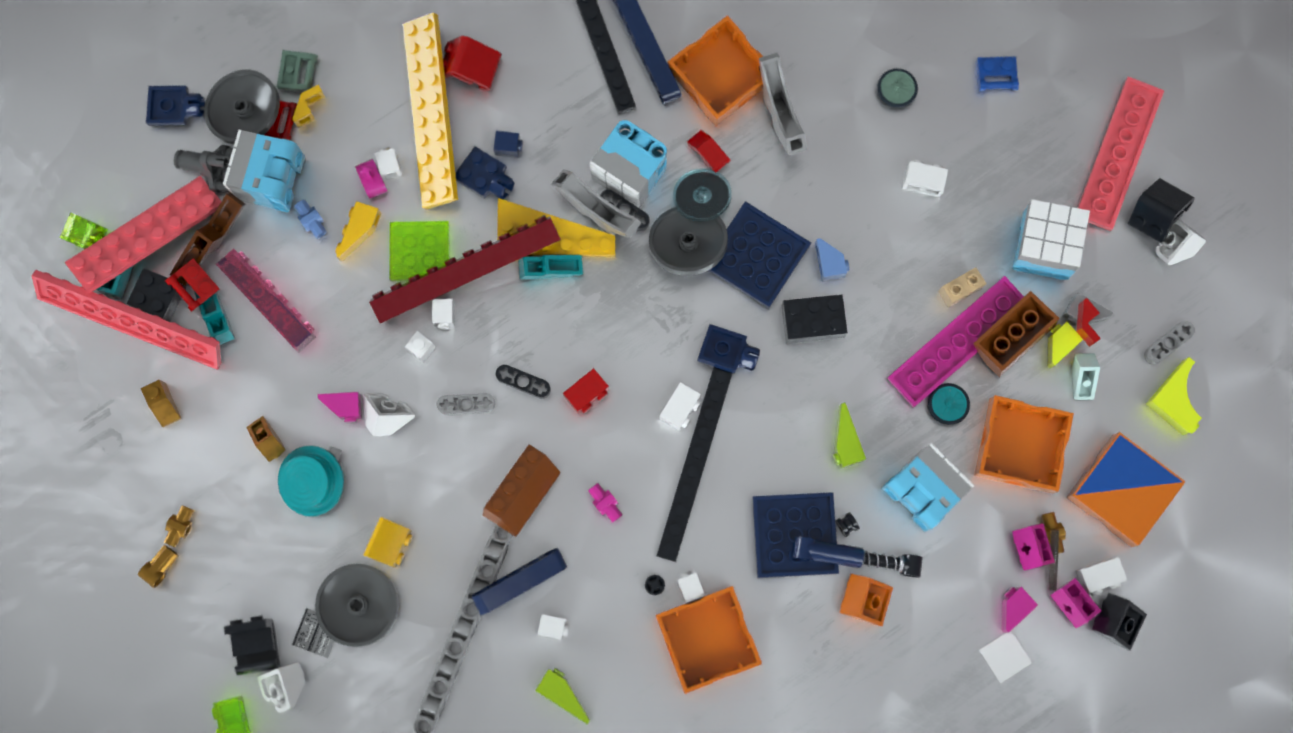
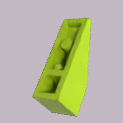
[833,403,866,469]
[535,668,590,724]

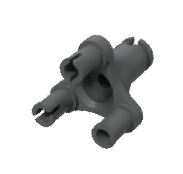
[174,144,233,193]

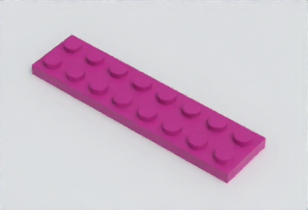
[887,276,1024,408]

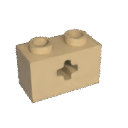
[938,267,987,308]

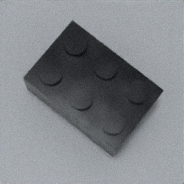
[781,294,848,344]

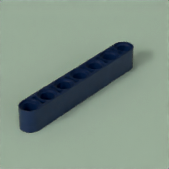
[613,0,682,105]

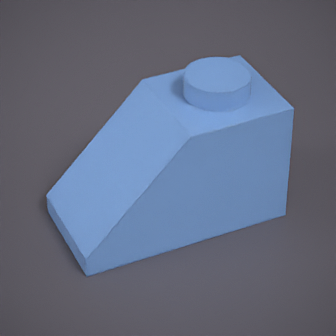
[815,238,849,281]

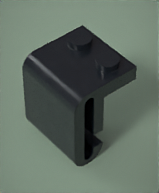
[1128,178,1195,243]
[224,616,280,676]

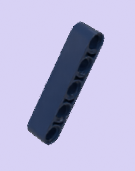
[471,548,567,615]

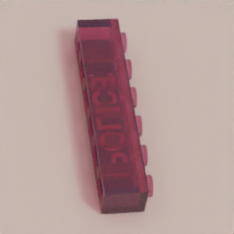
[216,248,316,353]

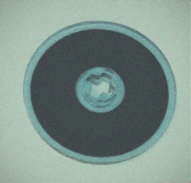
[673,169,732,221]

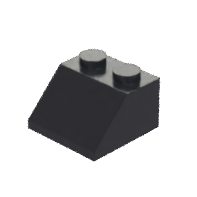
[1092,593,1147,651]

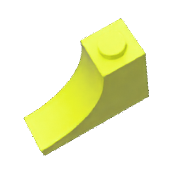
[1146,357,1202,435]

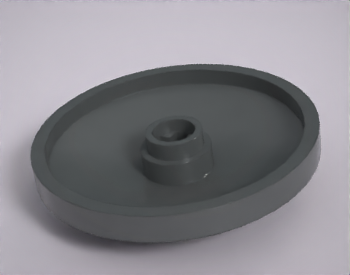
[204,70,280,144]
[649,206,728,276]
[315,564,398,647]

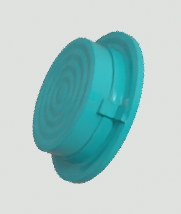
[278,446,344,516]

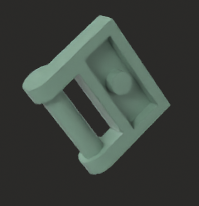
[276,50,318,93]

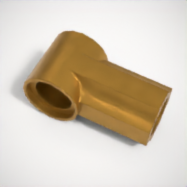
[138,545,179,588]

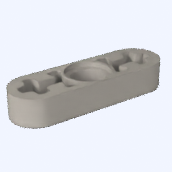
[1144,321,1195,364]
[437,393,495,415]

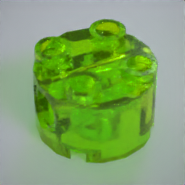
[59,212,108,249]

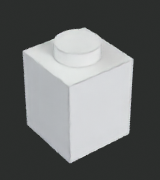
[375,148,402,181]
[432,299,454,329]
[405,331,436,363]
[677,571,705,603]
[538,614,569,640]

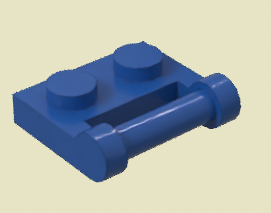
[976,56,1019,91]

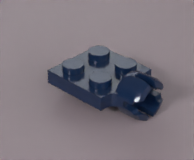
[146,85,205,126]
[455,146,515,199]
[697,324,760,374]

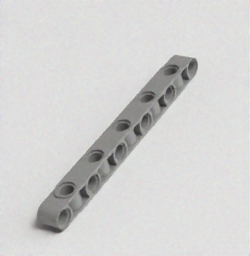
[414,525,513,733]

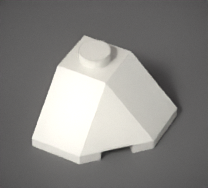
[1156,219,1207,265]
[362,393,415,437]
[257,662,305,713]

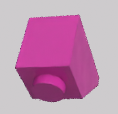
[318,392,362,423]
[1001,587,1038,633]

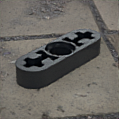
[600,189,650,231]
[496,365,551,399]

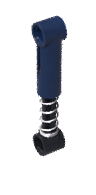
[793,537,923,578]

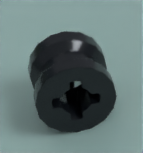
[835,512,860,537]
[645,575,665,596]

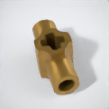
[164,505,194,548]
[1041,512,1066,554]

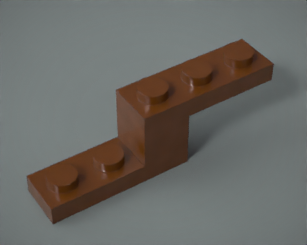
[169,192,246,287]

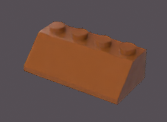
[973,291,1060,378]
[482,444,561,537]

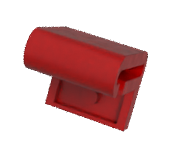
[443,36,502,91]

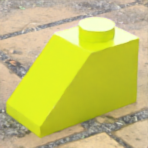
[1047,322,1083,369]

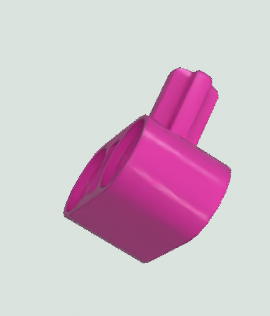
[355,159,388,199]

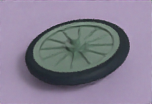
[877,68,918,108]

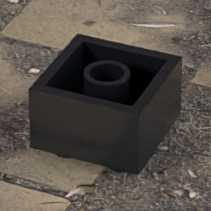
[127,268,186,322]

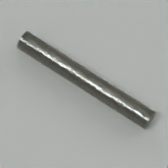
[1048,529,1059,591]

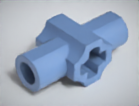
[294,199,327,239]

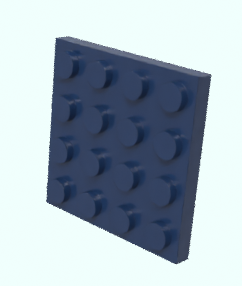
[708,201,811,309]
[752,492,839,578]

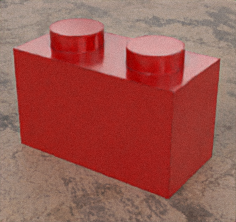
[563,368,609,414]

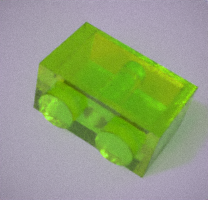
[212,696,251,733]

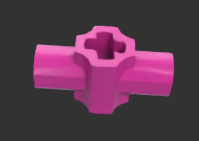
[588,483,623,523]

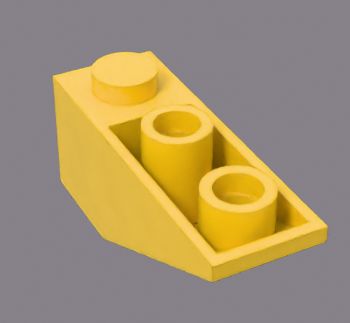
[335,201,382,262]

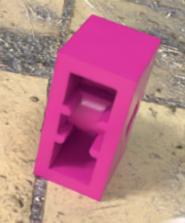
[1012,523,1055,571]
[1050,578,1101,629]

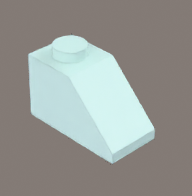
[1072,353,1100,400]

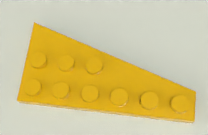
[497,198,615,257]

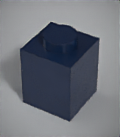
[493,131,523,158]

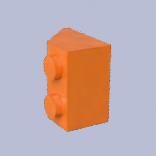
[840,574,893,627]

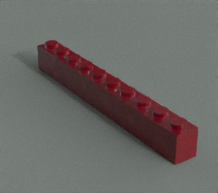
[369,215,561,323]

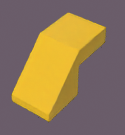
[292,85,326,128]

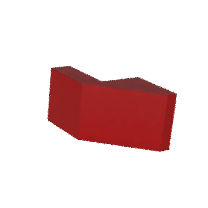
[687,130,731,173]
[1076,298,1101,347]

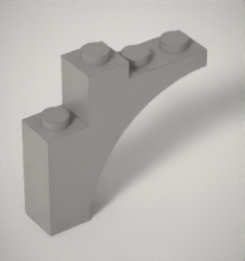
[758,53,807,155]
[551,169,641,238]

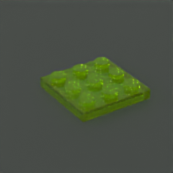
[389,221,450,281]

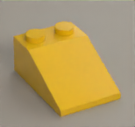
[363,516,413,568]

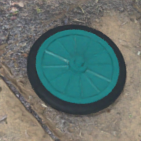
[928,383,970,425]

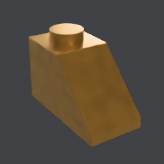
[141,380,182,427]
[246,416,286,462]

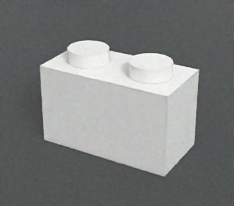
[902,160,948,197]
[659,382,702,431]
[1076,557,1127,596]

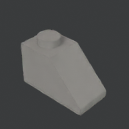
[1062,293,1113,326]

